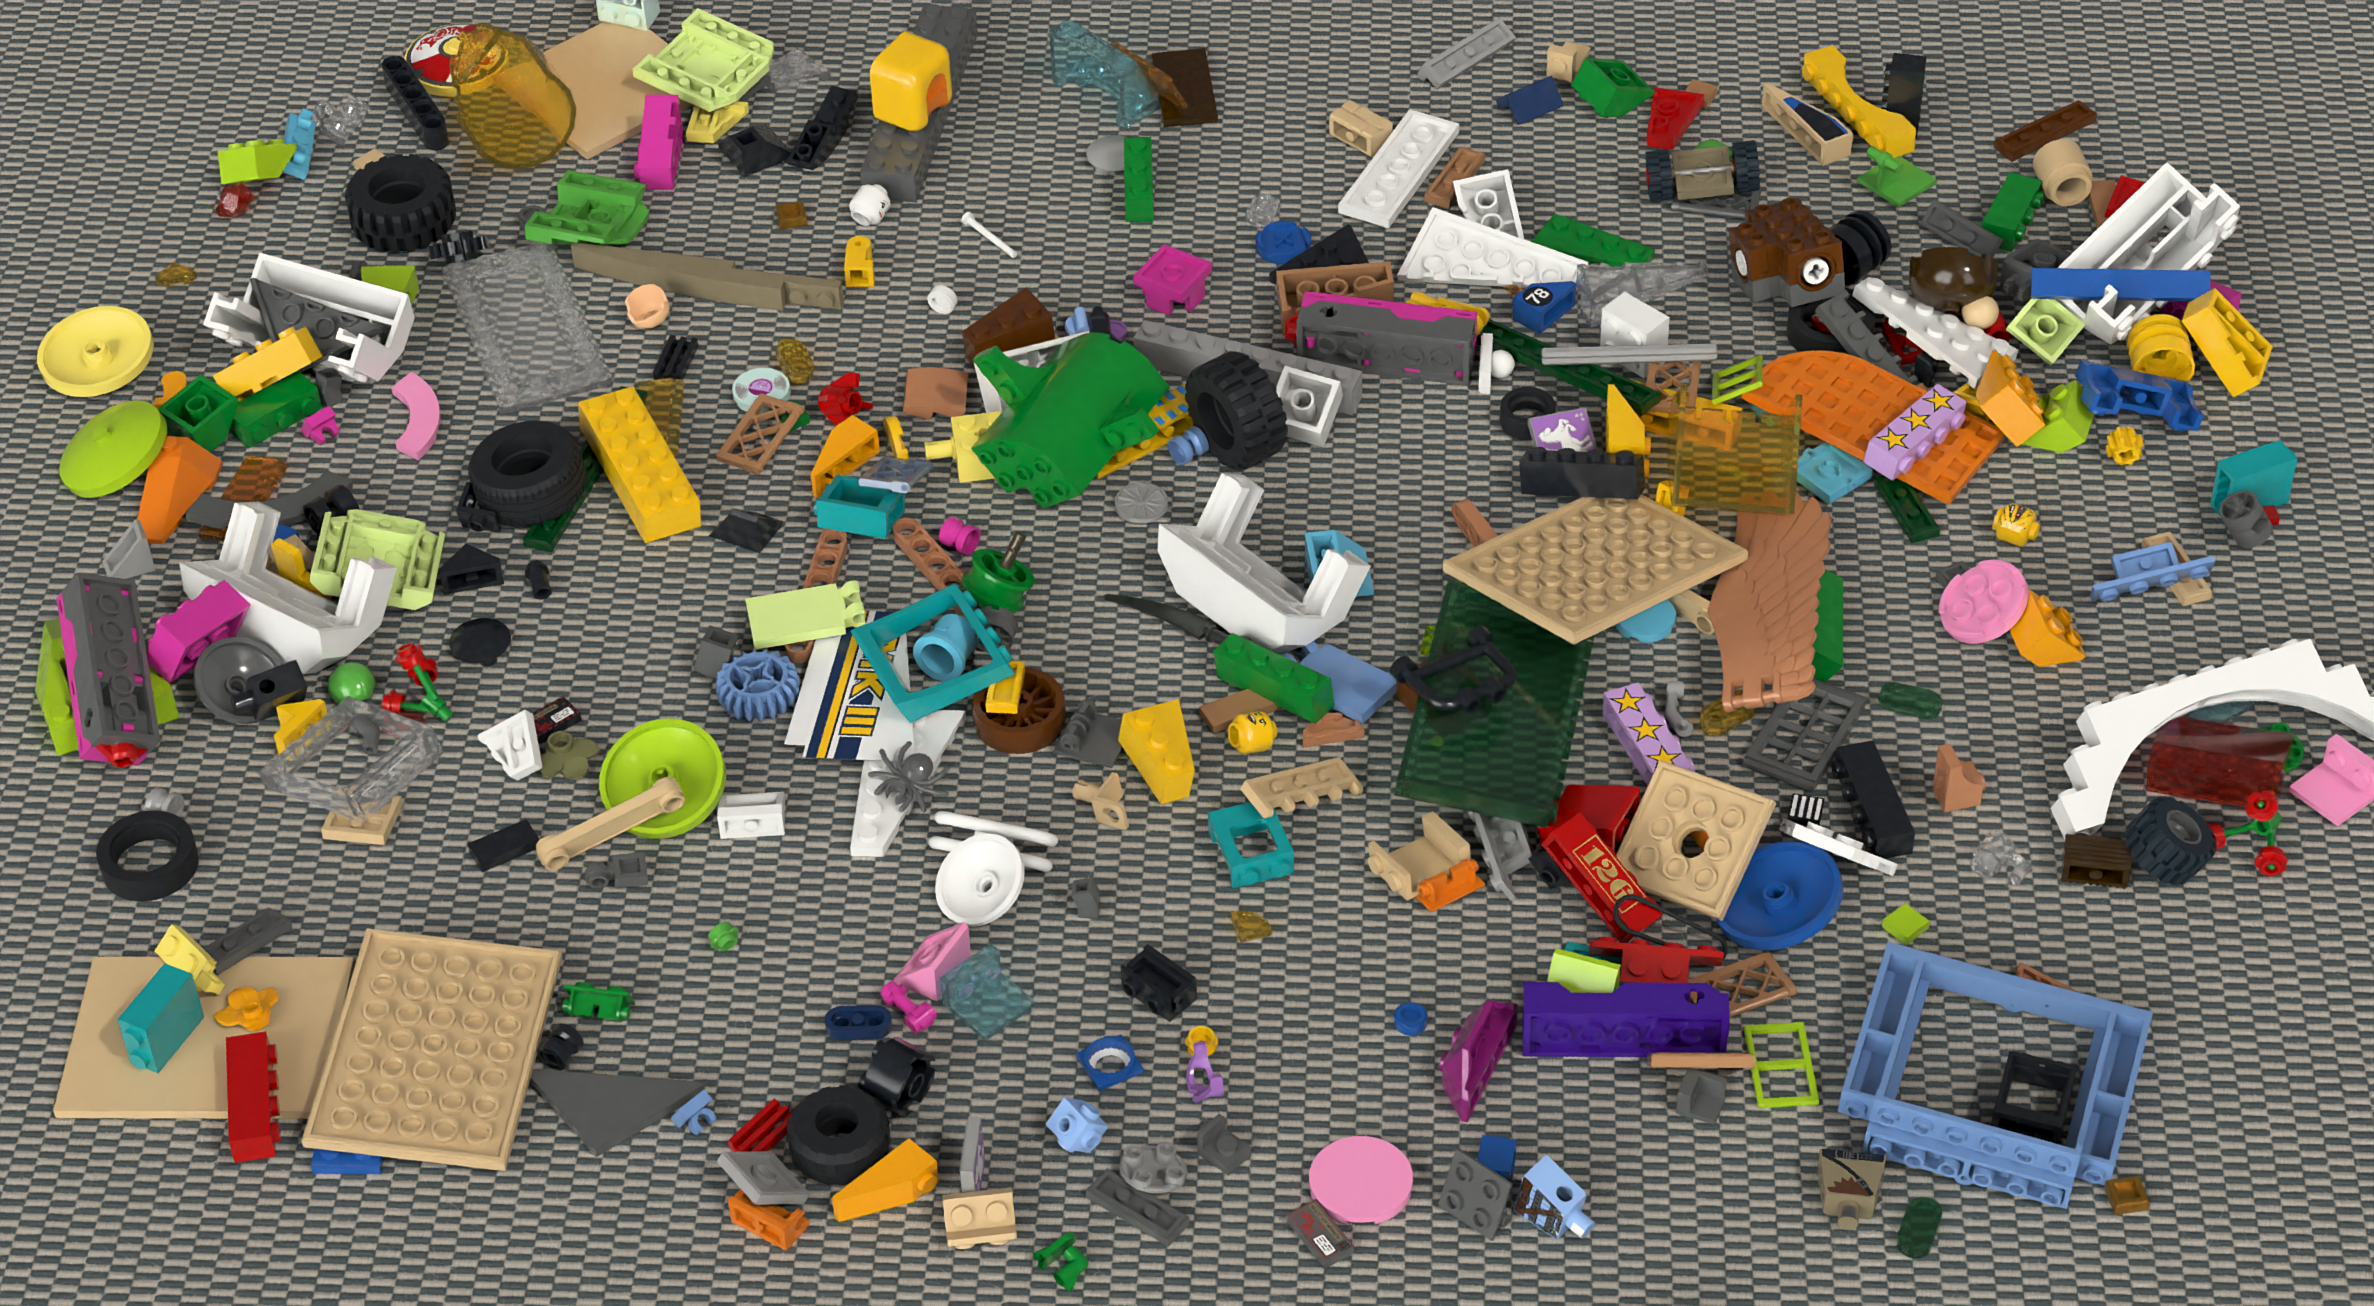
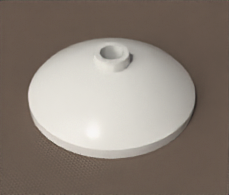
[935,833,1025,927]

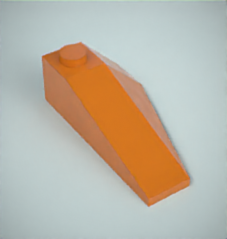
[137,436,223,544]

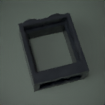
[1991,1050,2078,1145]

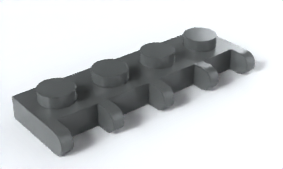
[1815,291,1919,384]

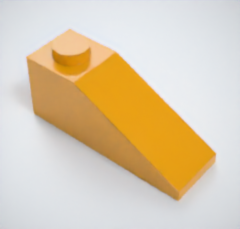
[811,415,880,498]
[832,1138,939,1222]

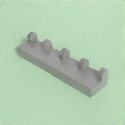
[1418,17,1516,89]

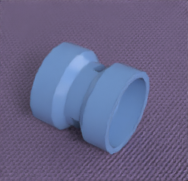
[1167,426,1209,466]

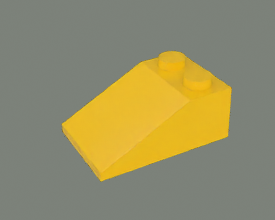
[1606,384,1651,477]

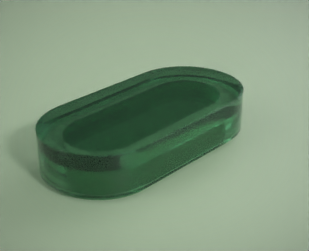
[1878,682,1943,719]
[1897,1197,1942,1259]

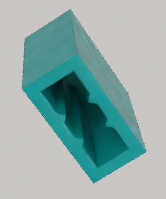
[2210,440,2297,518]
[117,963,204,1073]

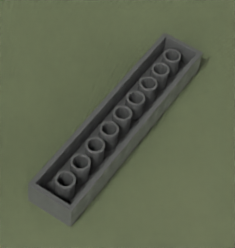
[860,4,978,203]

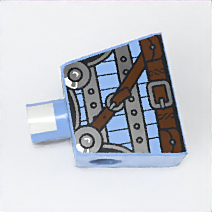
[1513,1155,1595,1239]

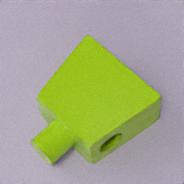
[361,265,419,306]

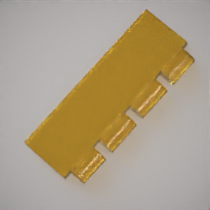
[638,378,684,458]

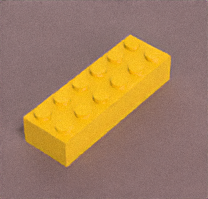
[578,386,701,543]

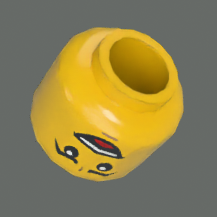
[1228,711,1277,754]

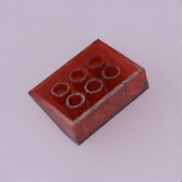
[2147,717,2294,807]

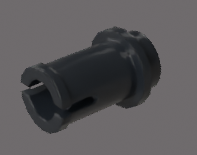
[525,560,552,600]

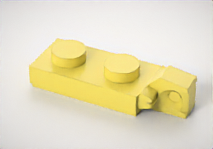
[155,924,225,995]

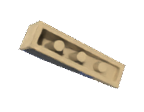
[1762,83,1853,166]

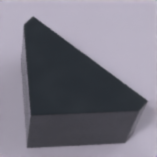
[439,544,504,595]

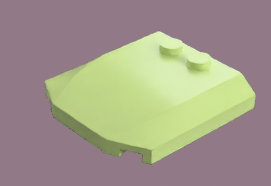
[633,8,774,112]
[309,509,445,610]

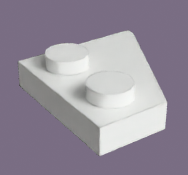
[478,710,543,781]

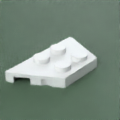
[1779,818,1898,876]

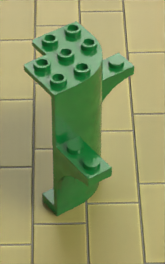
[971,332,1170,508]

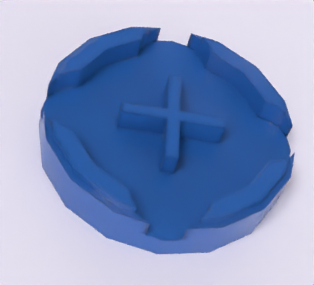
[1256,221,1311,264]

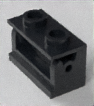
[1120,944,1197,1022]

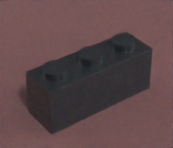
[1881,53,1927,139]

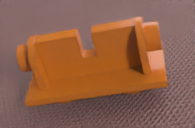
[1416,859,1485,913]

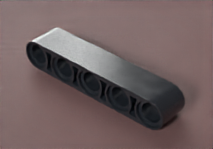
[381,56,449,151]

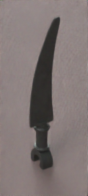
[1104,594,1251,645]

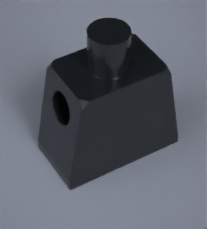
[231,660,308,720]

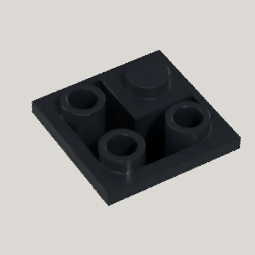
[718,124,791,176]

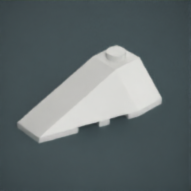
[1453,169,1525,240]

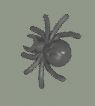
[868,741,950,812]

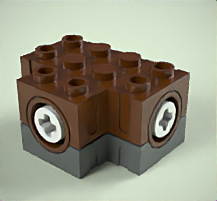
[1728,198,1845,307]

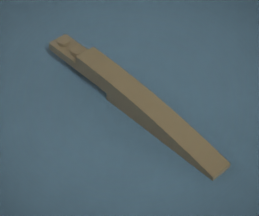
[571,242,844,311]

